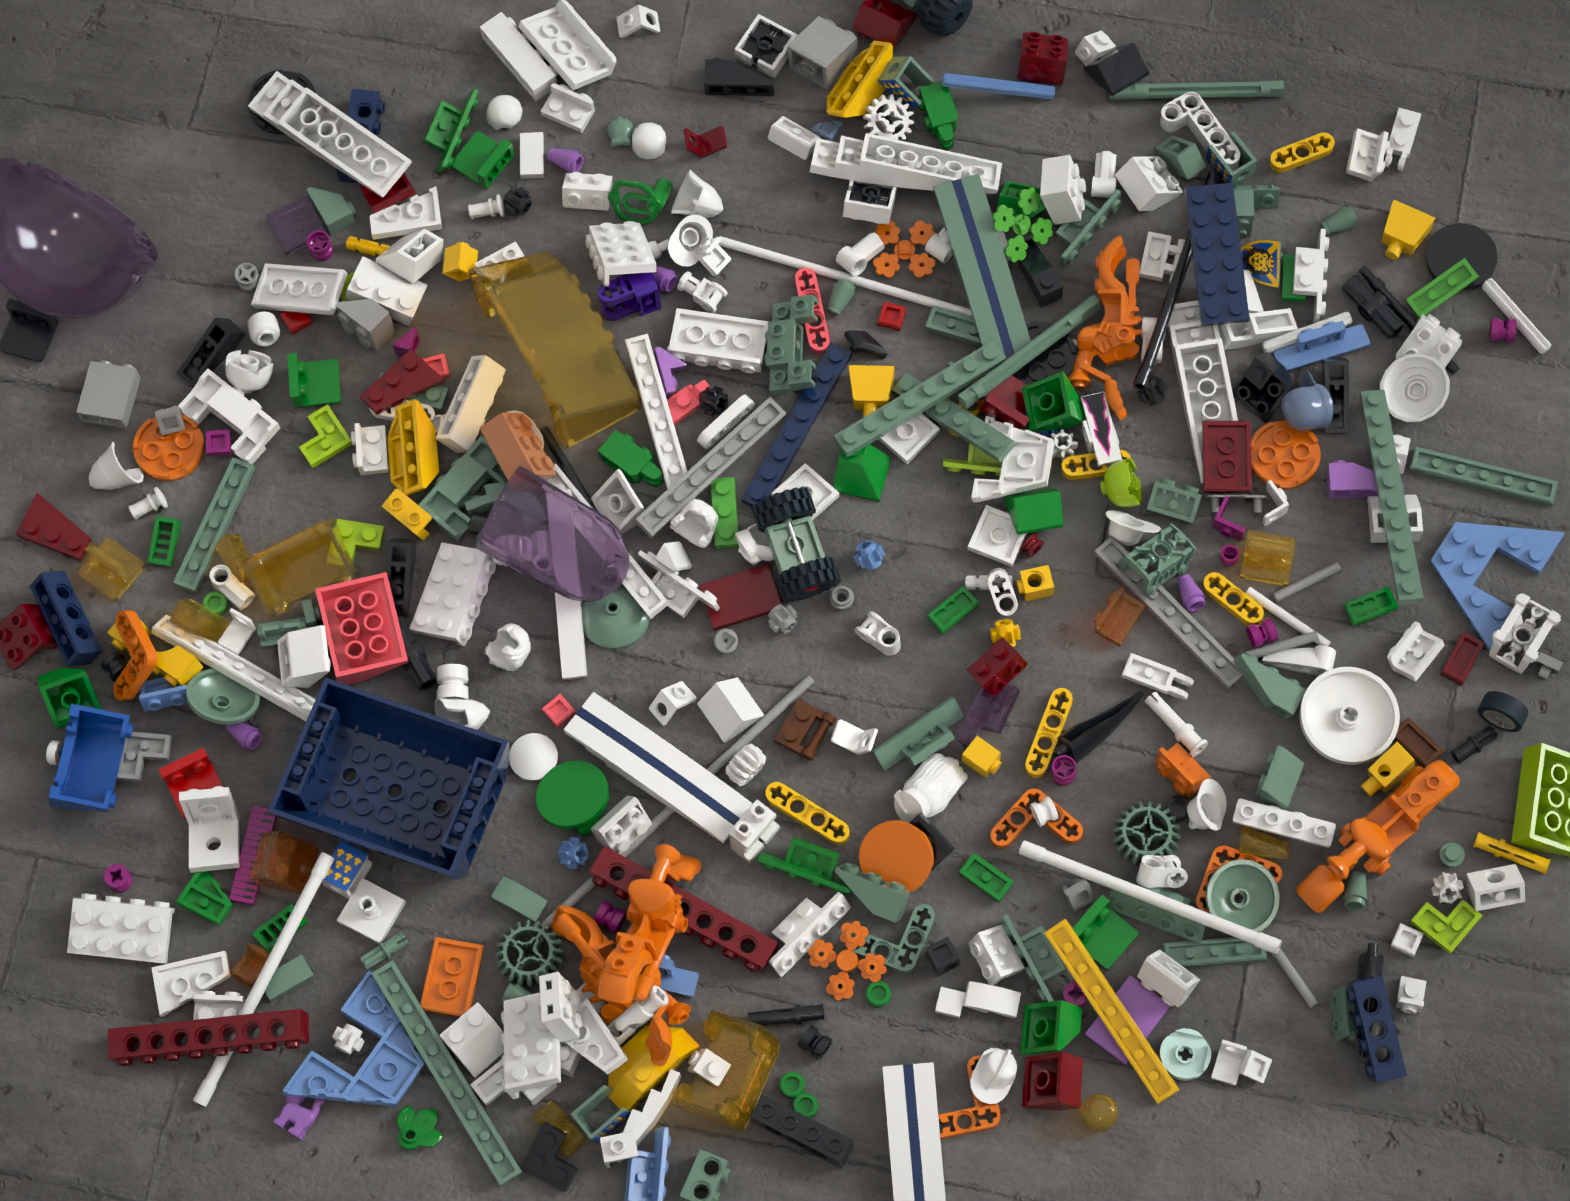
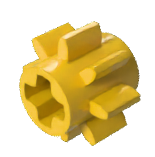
[990,619,1021,647]

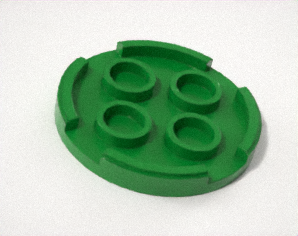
[536,760,610,830]

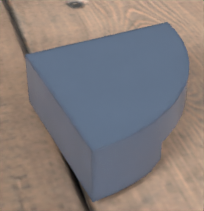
[811,120,844,141]

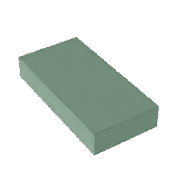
[265,954,315,1002]

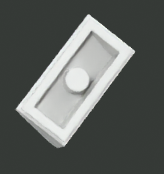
[768,116,821,160]
[655,541,692,572]

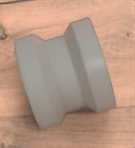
[235,263,260,292]

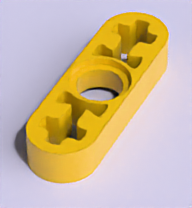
[1270,133,1335,173]
[1061,450,1131,480]
[1203,572,1264,626]

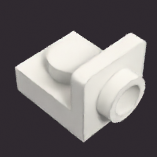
[1395,976,1427,1014]

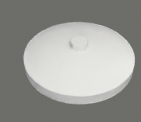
[1299,667,1400,765]

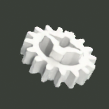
[863,94,914,141]

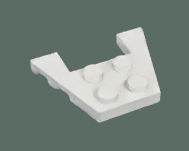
[971,416,1055,503]

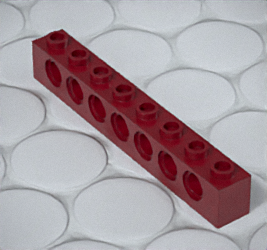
[589,846,778,973]
[108,1009,309,1066]

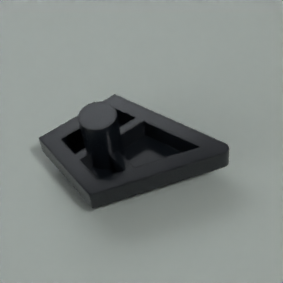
[844,330,888,359]

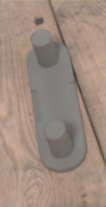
[1206,495,1267,513]

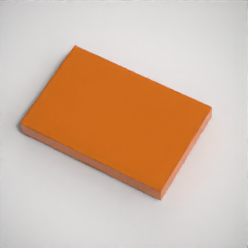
[420,937,485,1018]

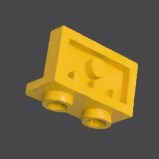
[382,489,432,541]

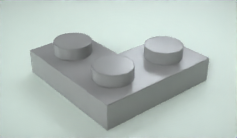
[117,732,172,782]

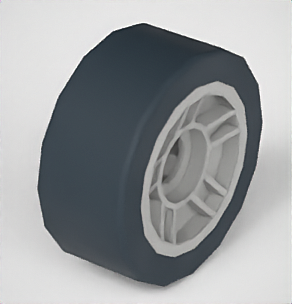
[1478,691,1528,732]

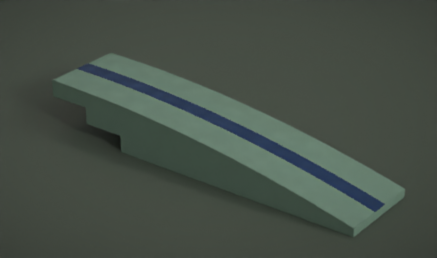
[933,173,1031,358]

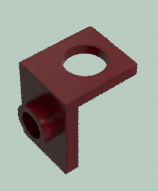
[683,126,727,159]

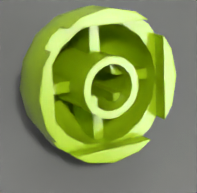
[1100,458,1142,508]

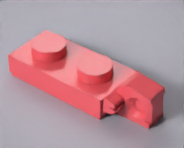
[667,380,710,426]

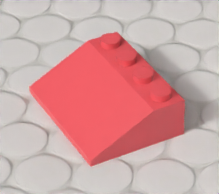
[315,572,408,685]

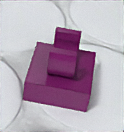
[206,429,232,457]

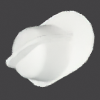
[668,215,713,267]
[1106,510,1161,546]
[1187,779,1227,831]
[970,1048,1017,1104]

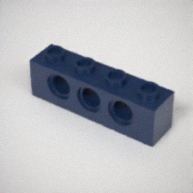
[336,89,385,184]
[30,571,102,667]
[1346,975,1407,1083]

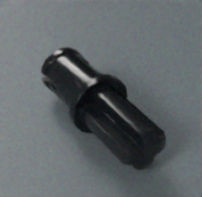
[1450,726,1498,764]

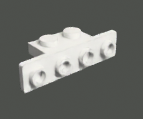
[1292,229,1329,323]
[638,550,720,618]
[1233,798,1336,848]
[769,892,851,977]

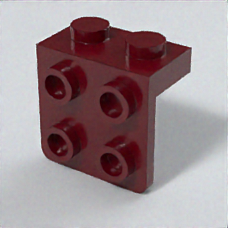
[1017,32,1068,85]
[976,375,1030,429]
[0,604,58,670]

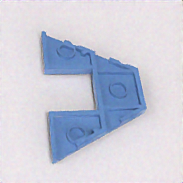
[1430,522,1565,652]
[282,971,425,1107]

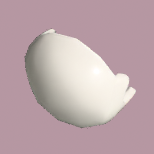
[486,95,523,130]
[632,122,666,160]

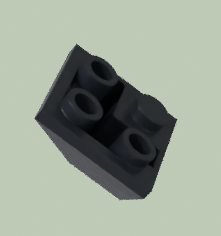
[1232,352,1293,423]

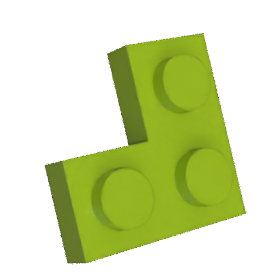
[299,404,352,469]
[327,519,385,570]
[1410,899,1483,954]

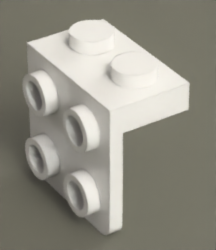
[1396,314,1462,367]

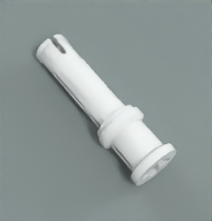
[1145,692,1208,757]

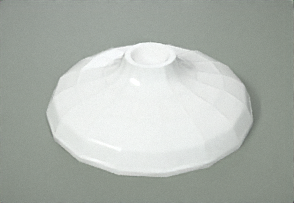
[1380,354,1450,422]

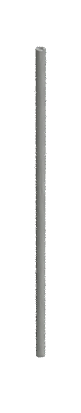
[541,675,814,928]

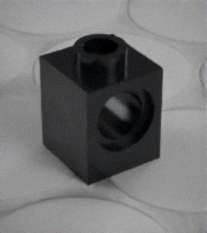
[925,937,960,977]

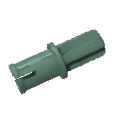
[360,931,409,969]

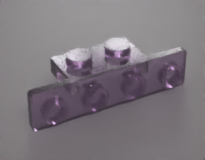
[957,685,1020,749]

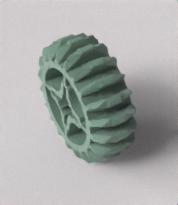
[1113,801,1181,866]
[495,920,563,988]

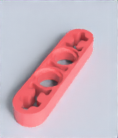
[795,268,830,355]

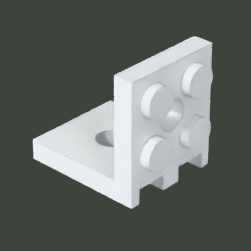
[179,786,240,873]

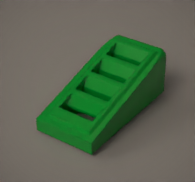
[147,516,182,567]
[252,904,308,955]

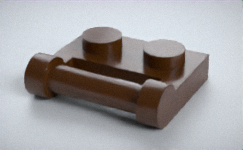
[774,699,837,761]

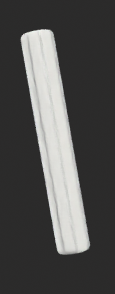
[1482,278,1551,354]
[1262,312,1352,354]

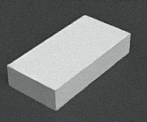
[520,132,544,179]

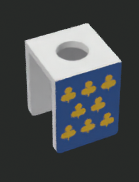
[322,841,372,899]

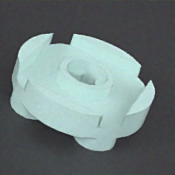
[1159,1028,1211,1081]

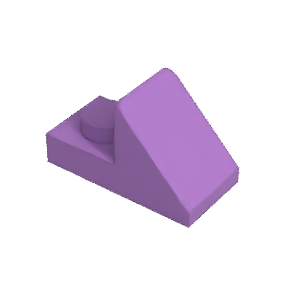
[653,347,687,398]

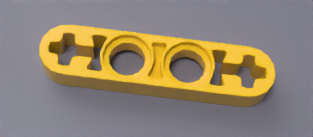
[1025,688,1073,779]
[766,782,850,845]

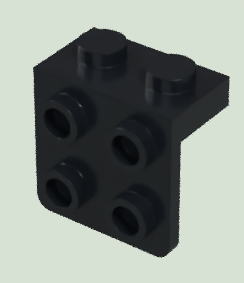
[0,299,59,362]

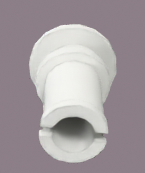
[468,194,505,219]
[129,487,168,519]

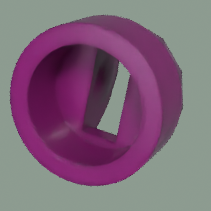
[1220,545,1240,566]

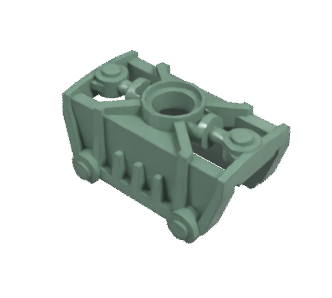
[1118,523,1197,596]

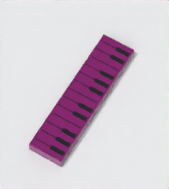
[229,806,277,906]

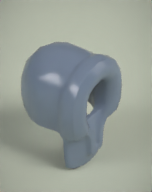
[1281,371,1334,431]

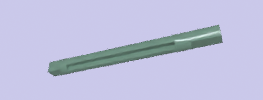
[1109,80,1284,100]
[958,295,1101,409]

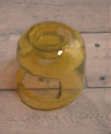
[1080,1094,1118,1133]

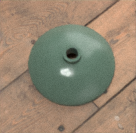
[581,580,651,650]
[186,668,260,725]
[1205,859,1280,932]

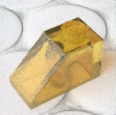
[169,599,231,643]

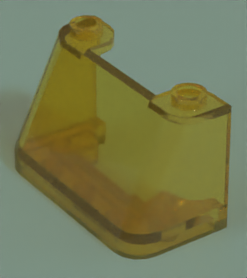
[241,516,356,616]
[671,1010,780,1132]

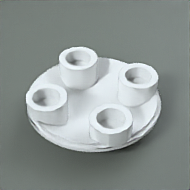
[509,733,558,780]

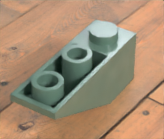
[1234,653,1306,720]
[835,863,911,923]

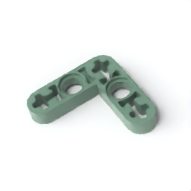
[851,904,935,974]

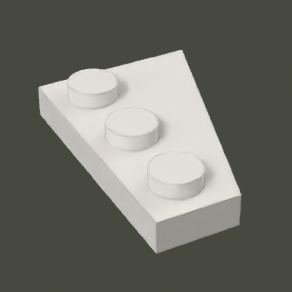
[370,186,442,240]
[151,951,231,1017]
[564,999,628,1075]

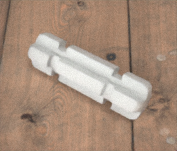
[965,575,1013,590]

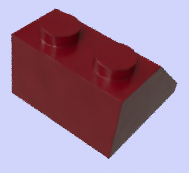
[852,0,917,47]
[1022,1052,1083,1111]

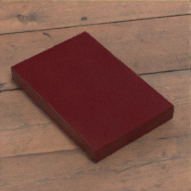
[1202,421,1252,493]
[699,563,782,631]

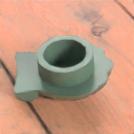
[607,116,633,147]

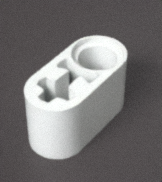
[987,568,1018,616]

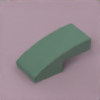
[490,876,548,923]

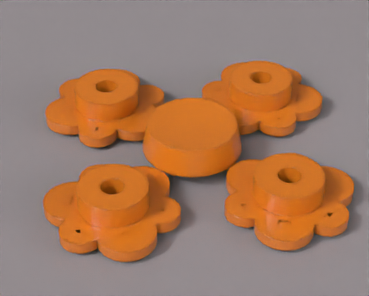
[873,220,936,278]
[808,921,887,1000]

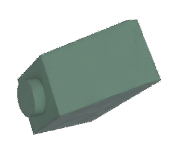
[1155,135,1207,180]
[306,187,356,235]

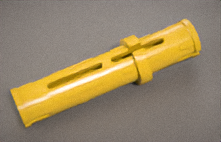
[1473,832,1550,874]

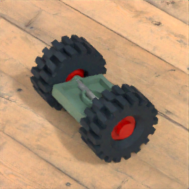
[751,487,841,602]

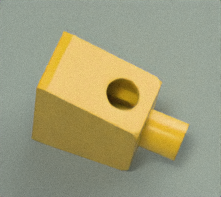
[1381,200,1435,260]
[849,365,895,418]
[1360,742,1415,797]

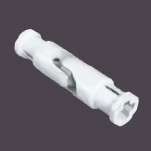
[607,985,669,1046]

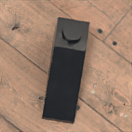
[704,58,774,96]
[1017,239,1063,308]
[177,318,246,388]
[1322,358,1349,433]
[386,538,417,615]

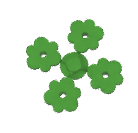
[992,187,1053,262]

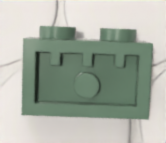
[1147,477,1203,523]

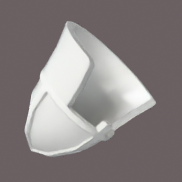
[670,169,723,218]
[89,442,144,490]
[435,698,490,730]

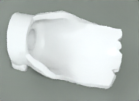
[735,524,774,565]
[894,753,968,823]

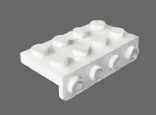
[518,0,616,90]
[585,221,656,287]
[667,308,769,374]
[409,542,496,646]
[67,893,175,963]
[501,993,561,1099]

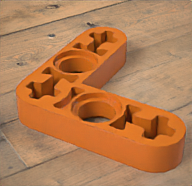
[113,610,157,701]
[990,788,1083,849]
[1195,845,1282,913]
[938,1056,1000,1139]

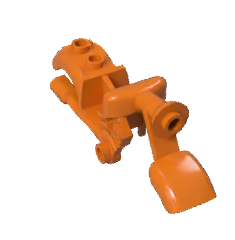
[1068,235,1143,421]
[1296,760,1460,913]
[598,844,701,1003]
[552,905,691,1066]

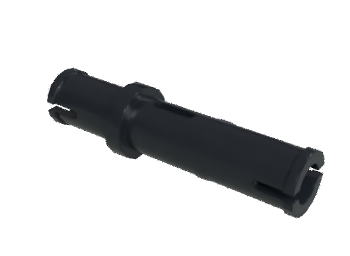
[747,1004,825,1029]

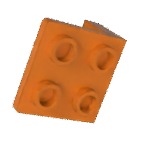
[1155,742,1212,799]

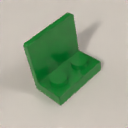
[451,131,514,190]
[287,353,341,408]
[1073,895,1139,970]

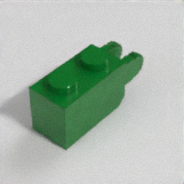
[917,81,958,150]
[597,430,663,487]

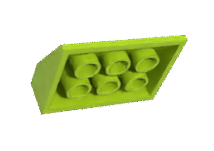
[1511,743,1570,857]

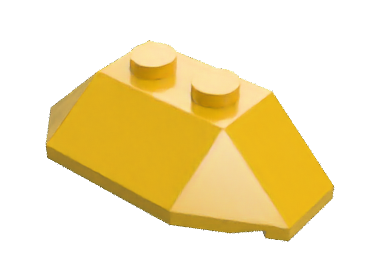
[826,41,893,118]
[387,399,439,496]
[608,1025,700,1112]

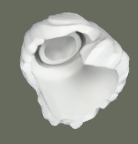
[670,499,718,548]
[484,623,531,671]

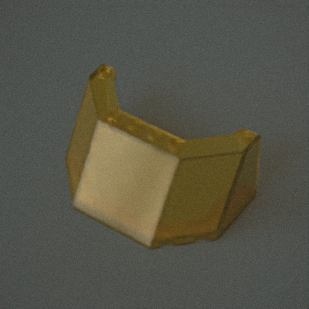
[468,251,641,449]

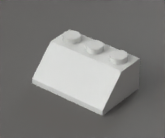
[345,257,428,327]

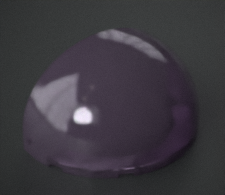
[0,158,158,319]

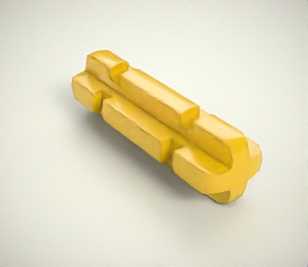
[346,236,390,257]

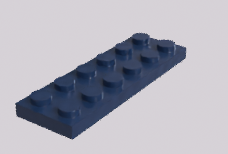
[1185,183,1250,327]

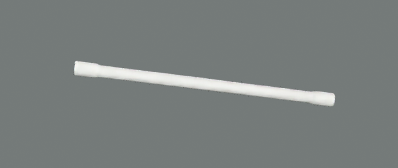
[1019,840,1282,954]
[193,852,335,1107]

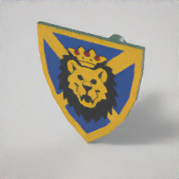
[1241,239,1283,288]

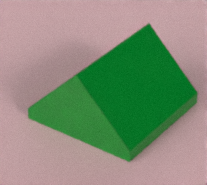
[1003,487,1064,535]

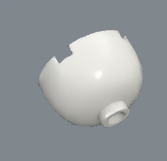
[225,350,273,393]

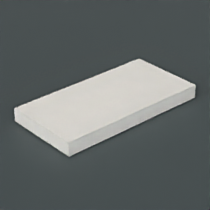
[251,263,348,315]

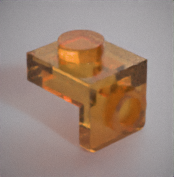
[231,943,269,989]

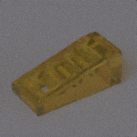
[215,534,259,583]
[1239,826,1290,859]

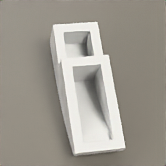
[1218,308,1298,351]

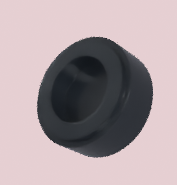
[1166,795,1190,821]

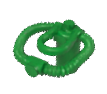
[608,178,673,226]

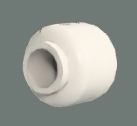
[247,311,280,346]

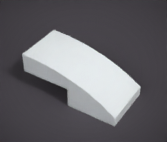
[963,981,1021,1018]

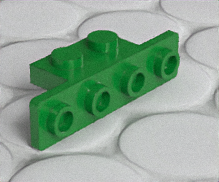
[423,88,479,174]
[757,837,853,895]

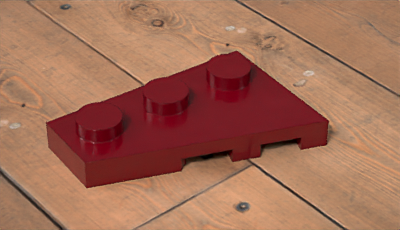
[360,349,445,415]
[16,493,92,562]

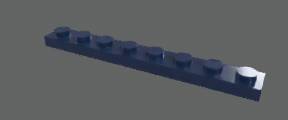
[741,342,852,507]

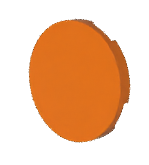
[133,414,205,481]
[1251,421,1321,489]
[859,820,934,892]

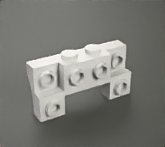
[178,369,280,464]

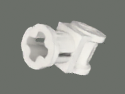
[677,271,728,313]

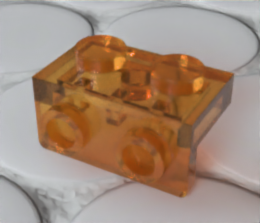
[1094,586,1146,647]

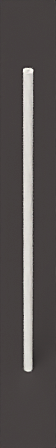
[718,236,1078,348]

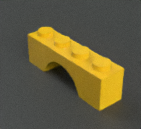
[107,620,203,687]

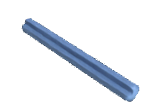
[942,73,1055,99]

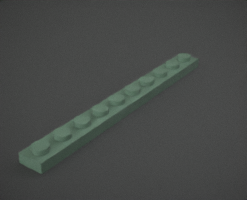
[1360,389,1423,605]
[371,960,523,1187]

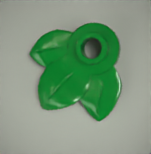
[397,1106,443,1150]

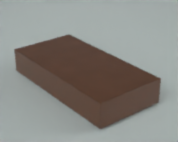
[1394,717,1444,768]

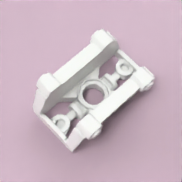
[1489,593,1561,674]

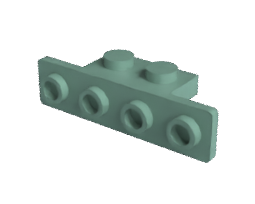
[1056,189,1122,268]
[873,697,964,770]
[1109,887,1206,943]
[1002,913,1067,1002]

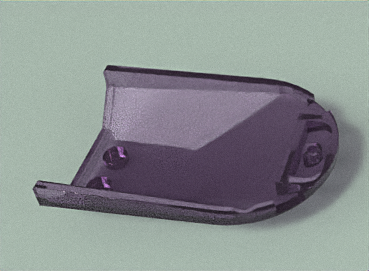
[475,466,629,602]

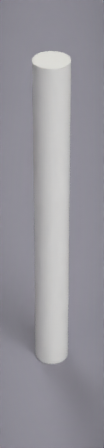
[1245,587,1331,646]

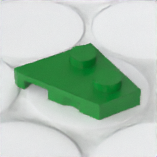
[176,871,233,927]

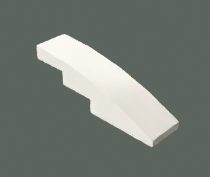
[616,1069,681,1163]

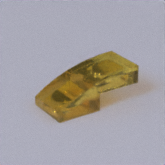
[532,1100,587,1157]

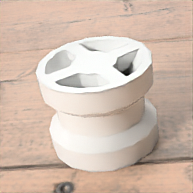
[1030,796,1059,827]

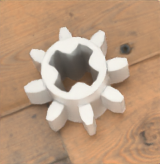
[1051,429,1078,461]
[1431,872,1464,904]
[332,1024,365,1055]

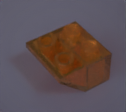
[250,831,319,894]

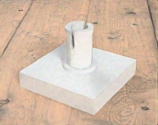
[337,878,406,944]

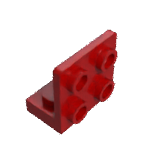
[158,748,223,819]

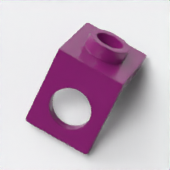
[1212,495,1246,541]

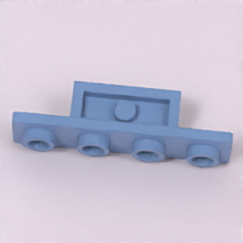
[1273,321,1370,372]
[645,955,699,998]
[624,1126,671,1201]

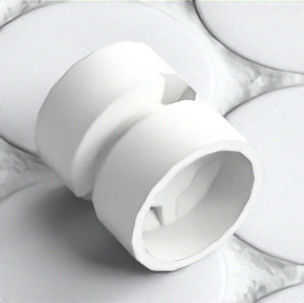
[437,664,469,700]

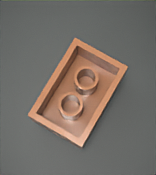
[479,412,556,490]

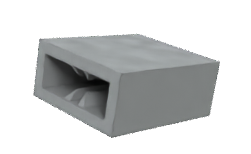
[76,360,141,429]

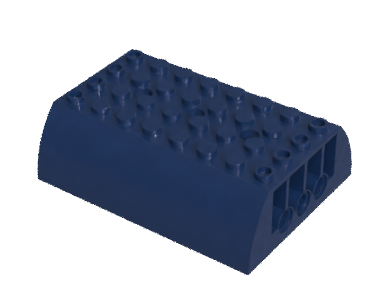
[267,678,510,880]

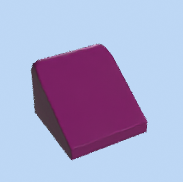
[393,328,420,356]

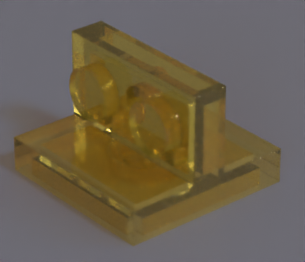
[1239,530,1296,586]
[77,537,146,602]

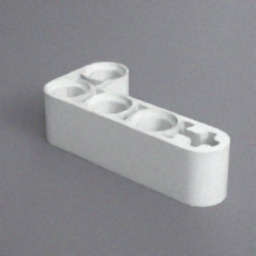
[1160,92,1240,171]

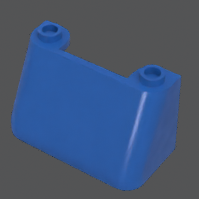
[48,703,134,812]

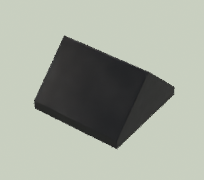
[1084,42,1149,96]

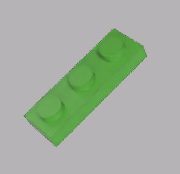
[1406,258,1479,318]
[711,477,739,549]

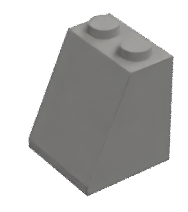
[787,16,858,90]

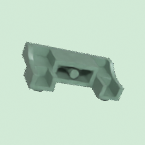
[764,294,818,396]
[418,435,509,541]

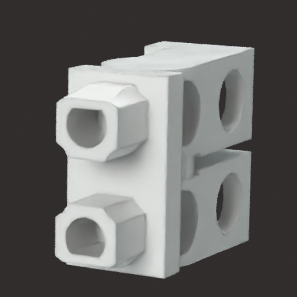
[728,799,780,864]

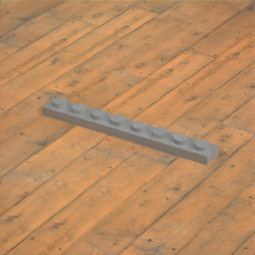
[634,397,787,538]
[1094,536,1244,690]

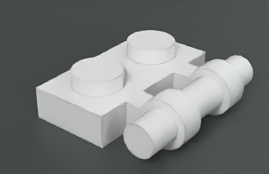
[1140,231,1185,283]

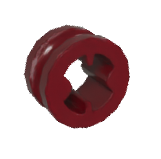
[1021,534,1045,558]

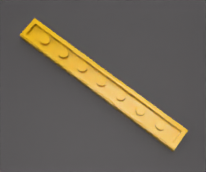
[1044,919,1180,1104]

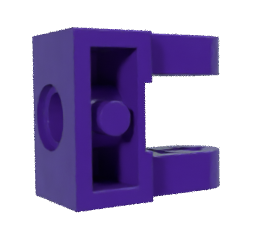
[598,272,662,321]

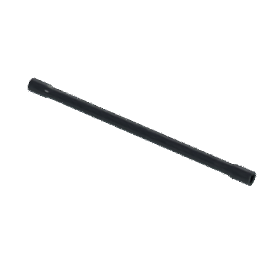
[1133,170,1222,391]

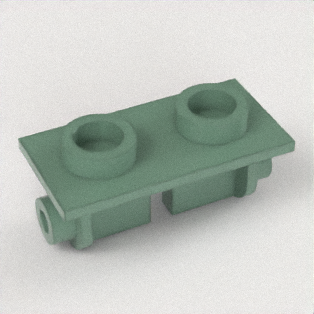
[1233,184,1280,208]
[257,617,308,647]
[1330,986,1360,1042]

